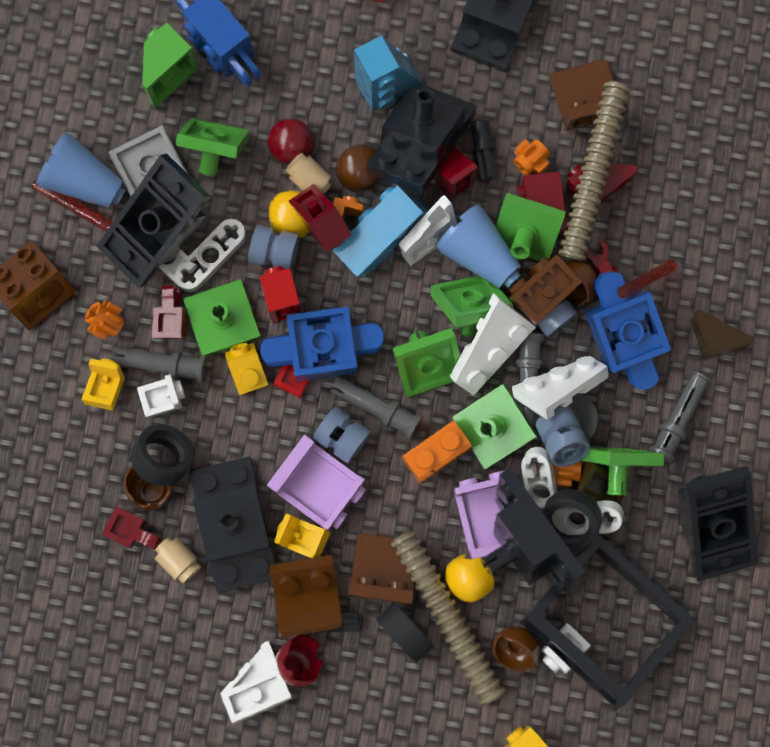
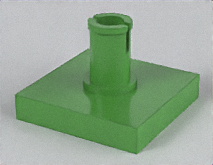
[176,117,250,176]
[496,193,566,261]
[431,276,514,337]
[183,279,261,357]
[392,328,460,397]
[452,383,539,469]
[581,447,664,495]

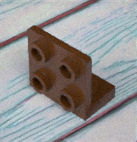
[549,59,629,131]
[0,241,76,331]
[505,254,582,325]
[348,533,414,604]
[269,555,343,638]

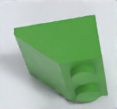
[142,22,199,108]

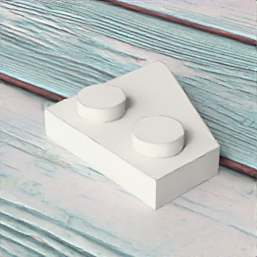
[399,195,457,266]
[220,641,293,724]

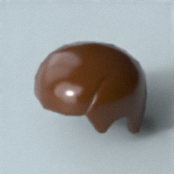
[336,144,380,192]
[565,260,597,306]
[123,465,173,510]
[493,626,540,674]

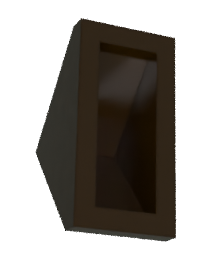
[690,309,754,361]
[574,462,628,505]

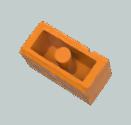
[402,420,472,485]

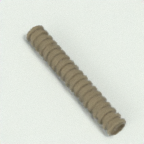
[558,81,631,262]
[391,530,506,704]

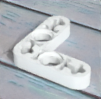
[159,219,246,292]
[521,447,624,535]

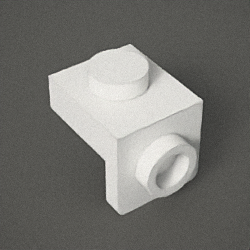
[137,374,185,419]
[540,623,591,674]

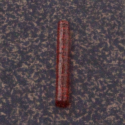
[32,178,113,232]
[617,260,677,299]

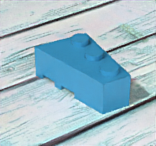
[354,35,425,111]
[333,185,430,277]

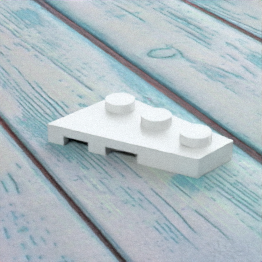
[450,293,536,396]
[512,356,609,420]

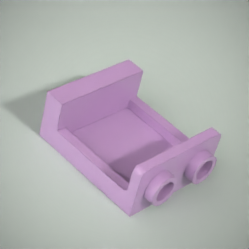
[267,435,366,531]
[453,471,516,559]

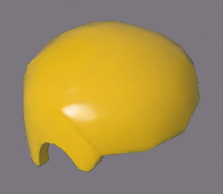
[269,190,309,238]
[445,554,494,602]

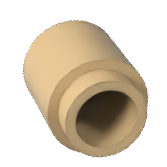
[286,153,331,194]
[155,537,202,584]

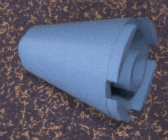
[36,132,126,208]
[437,204,522,289]

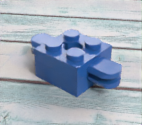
[173,0,262,87]
[584,271,671,390]
[260,307,384,382]

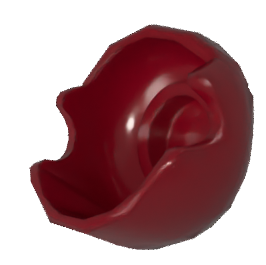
[267,119,316,164]
[276,635,323,687]

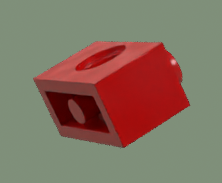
[259,266,302,324]

